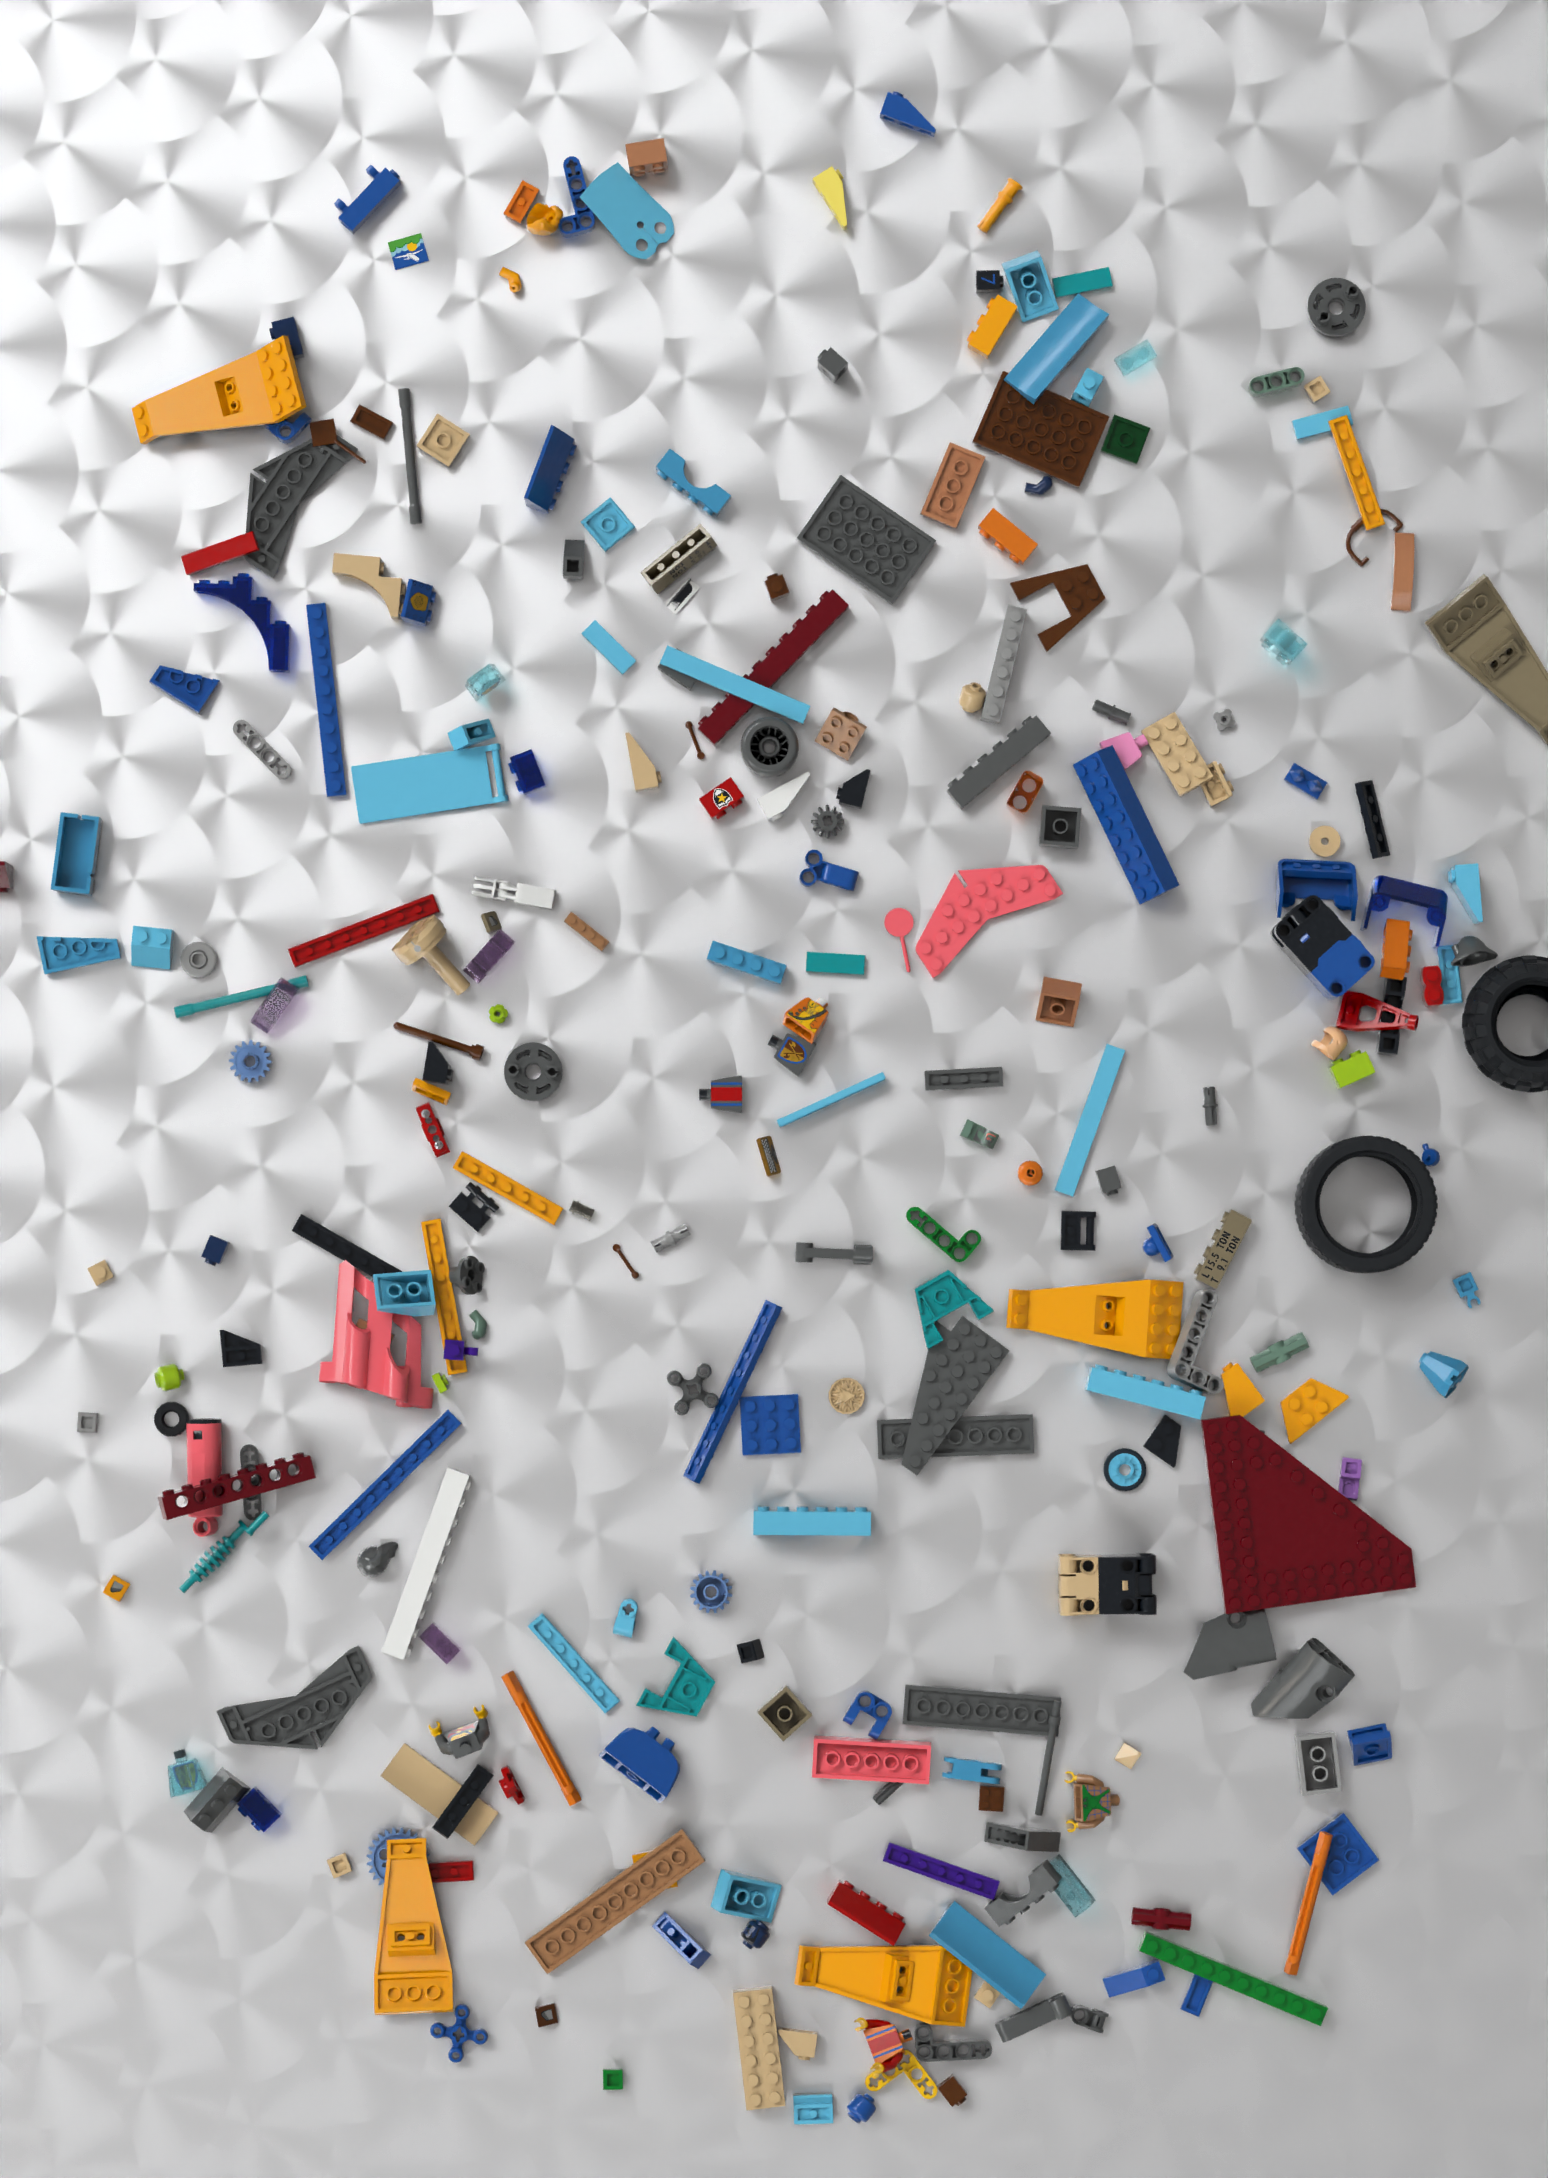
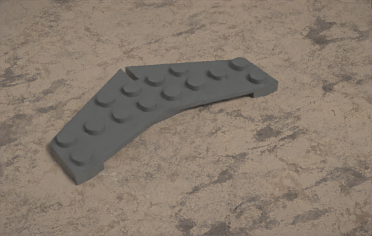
[244,435,358,578]
[216,1645,372,1749]

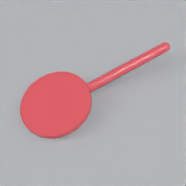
[884,908,913,972]

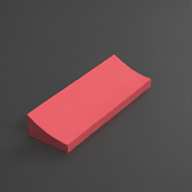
[812,1735,931,1784]

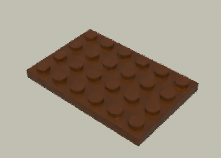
[972,371,1110,488]

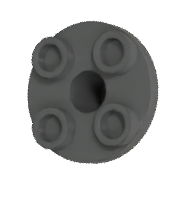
[449,1256,485,1295]

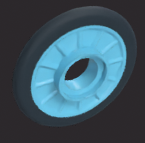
[1103,1448,1146,1491]

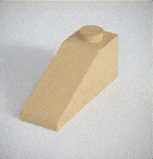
[625,732,662,792]

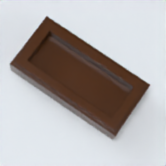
[350,404,394,440]

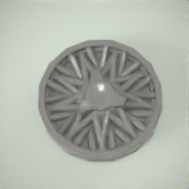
[180,942,217,978]

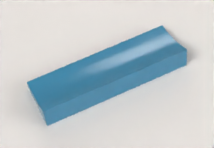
[1004,293,1109,405]
[929,1901,1046,2009]

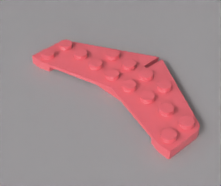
[915,865,1063,978]

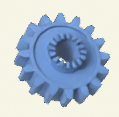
[229,1040,272,1083]
[690,1570,732,1613]

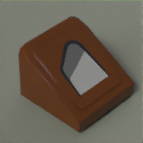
[535,2003,558,2027]

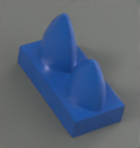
[1284,763,1328,800]

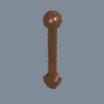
[685,721,705,760]
[613,1244,639,1279]

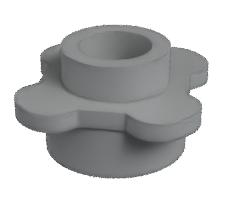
[1213,709,1235,731]

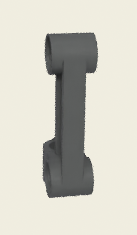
[795,1242,873,1265]

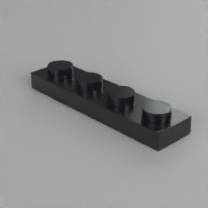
[1355,780,1390,859]
[432,1764,494,1839]

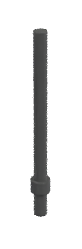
[1035,1700,1062,1816]

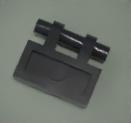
[449,1182,500,1232]

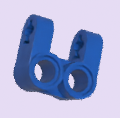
[264,412,312,444]
[843,1691,892,1740]

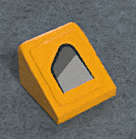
[103,1575,130,1602]

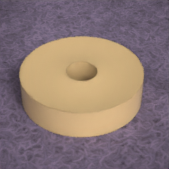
[1309,826,1341,857]

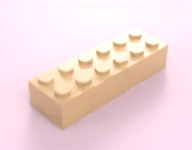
[733,1985,785,2110]

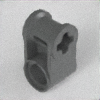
[1070,2005,1109,2033]

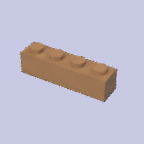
[564,912,610,951]

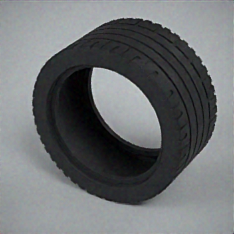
[1294,1136,1438,1273]

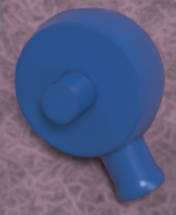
[1422,1143,1440,1167]

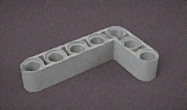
[1167,1289,1224,1394]

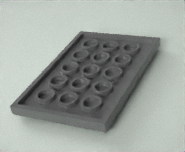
[797,475,936,604]

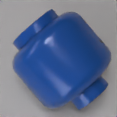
[847,2093,876,2124]

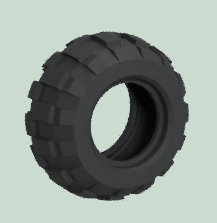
[1462,955,1548,1092]

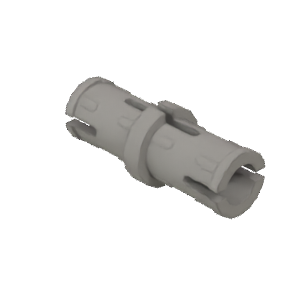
[651,1224,691,1253]

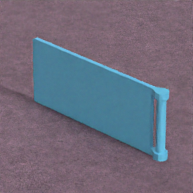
[351,744,509,824]

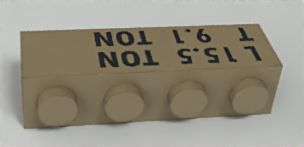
[640,524,718,594]
[1194,1209,1252,1289]

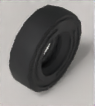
[154,1402,189,1436]

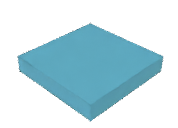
[581,497,635,552]

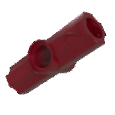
[1131,1907,1192,1931]

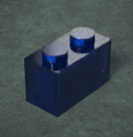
[508,749,546,795]
[237,1786,282,1832]

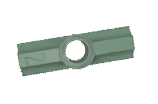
[1250,1332,1309,1373]

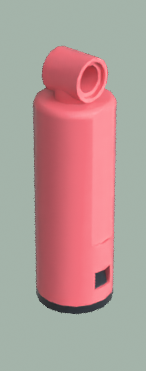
[186,1418,223,1537]

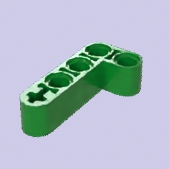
[906,1207,981,1262]

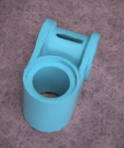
[613,1599,638,1638]

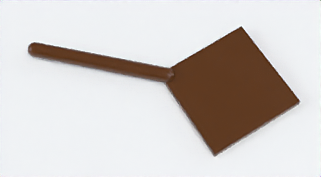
[309,419,366,464]

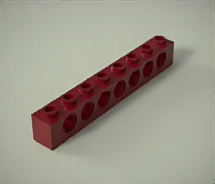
[157,1452,316,1520]

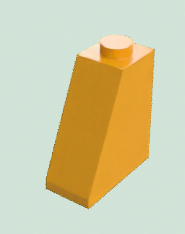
[1220,1362,1265,1417]

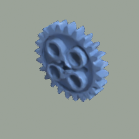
[366,1827,430,1885]

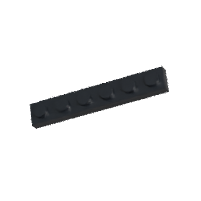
[292,1214,403,1277]

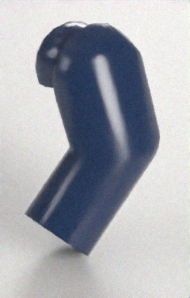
[1024,476,1052,495]

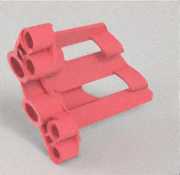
[319,1260,434,1409]

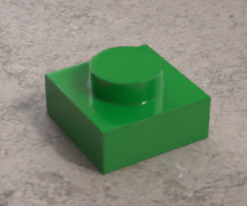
[603,2069,623,2090]

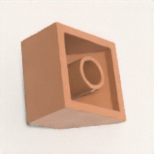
[1035,977,1082,1027]

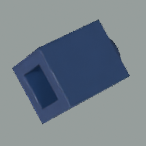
[201,1235,230,1266]

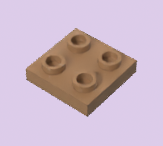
[815,708,867,760]

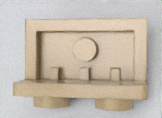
[1200,761,1234,807]

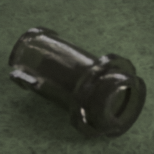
[569,1200,595,1221]

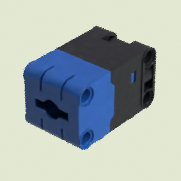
[1270,895,1375,1000]

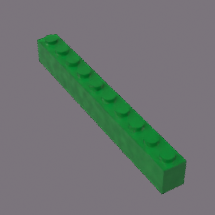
[1138,1930,1328,2026]

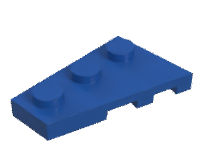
[149,665,220,714]

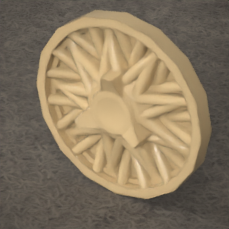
[829,1378,865,1414]

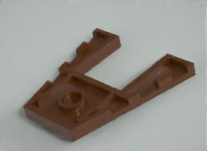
[1010,564,1105,652]

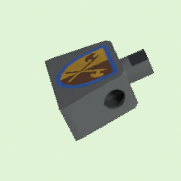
[767,1033,817,1077]

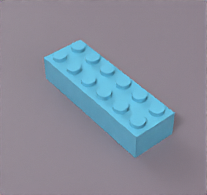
[1085,1364,1206,1419]
[753,1506,871,1536]

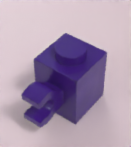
[443,1339,478,1361]

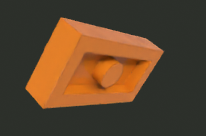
[503,180,540,224]

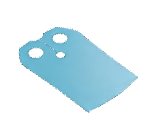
[580,162,674,259]

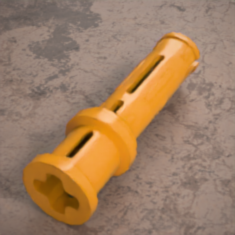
[977,178,1023,234]

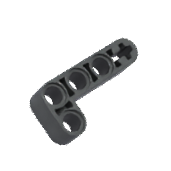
[995,1992,1073,2043]
[914,2022,992,2062]

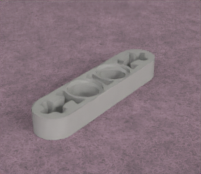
[233,720,292,779]

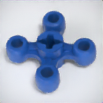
[430,2004,488,2063]

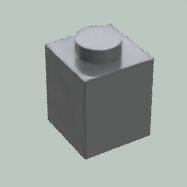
[1095,1165,1122,1196]

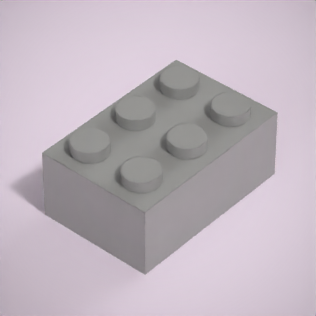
[1294,1731,1342,1796]

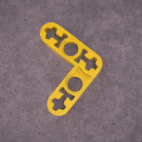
[865,2049,938,2099]

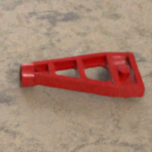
[1336,991,1419,1032]

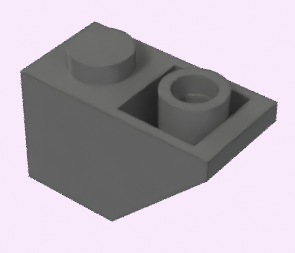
[563,540,585,579]

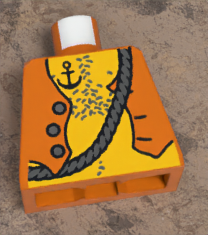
[782,998,829,1044]

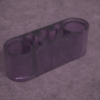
[463,929,515,983]
[250,977,298,1033]

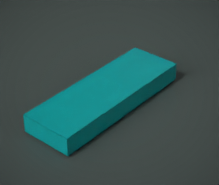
[1052,267,1113,298]
[806,952,865,975]

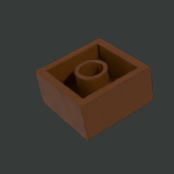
[978,1785,1005,1812]

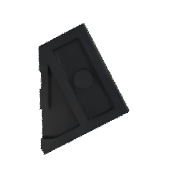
[220,1330,263,1367]
[1143,1415,1181,1468]

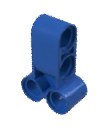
[799,850,859,891]

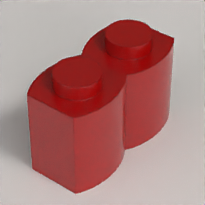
[1420,966,1444,1007]

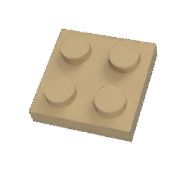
[416,414,470,467]

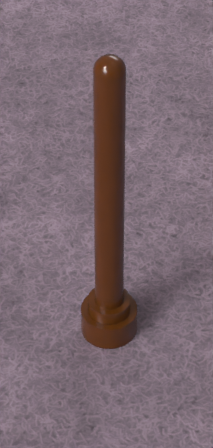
[393,1022,484,1061]

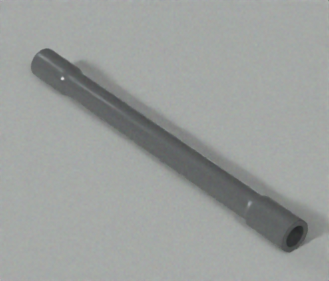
[398,388,422,524]

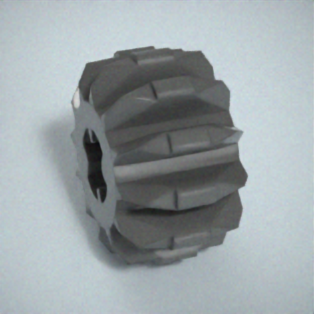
[811,805,844,838]

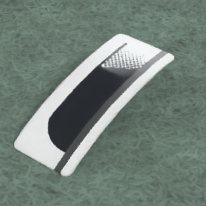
[665,578,700,614]

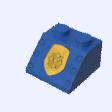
[401,579,437,626]

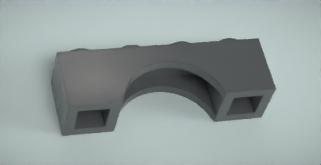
[985,1860,1062,1927]

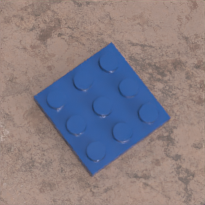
[740,1394,801,1455]
[1297,1813,1379,1895]

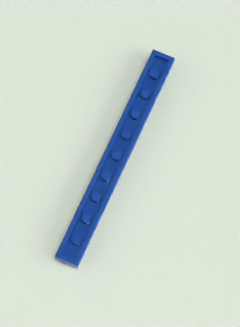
[306,603,347,797]
[683,1300,783,1484]
[309,1410,462,1560]

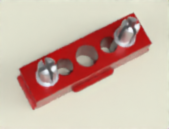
[416,1102,450,1157]

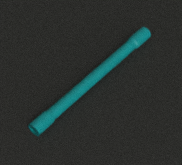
[174,975,309,1018]

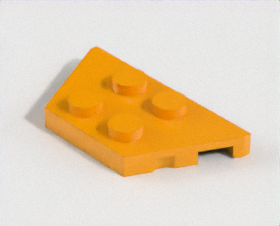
[1280,1378,1349,1444]

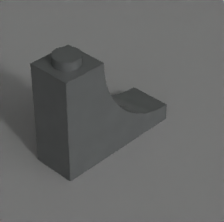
[984,1822,1061,1852]

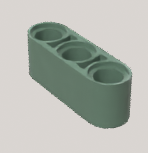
[1248,367,1305,397]

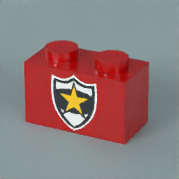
[699,777,744,820]

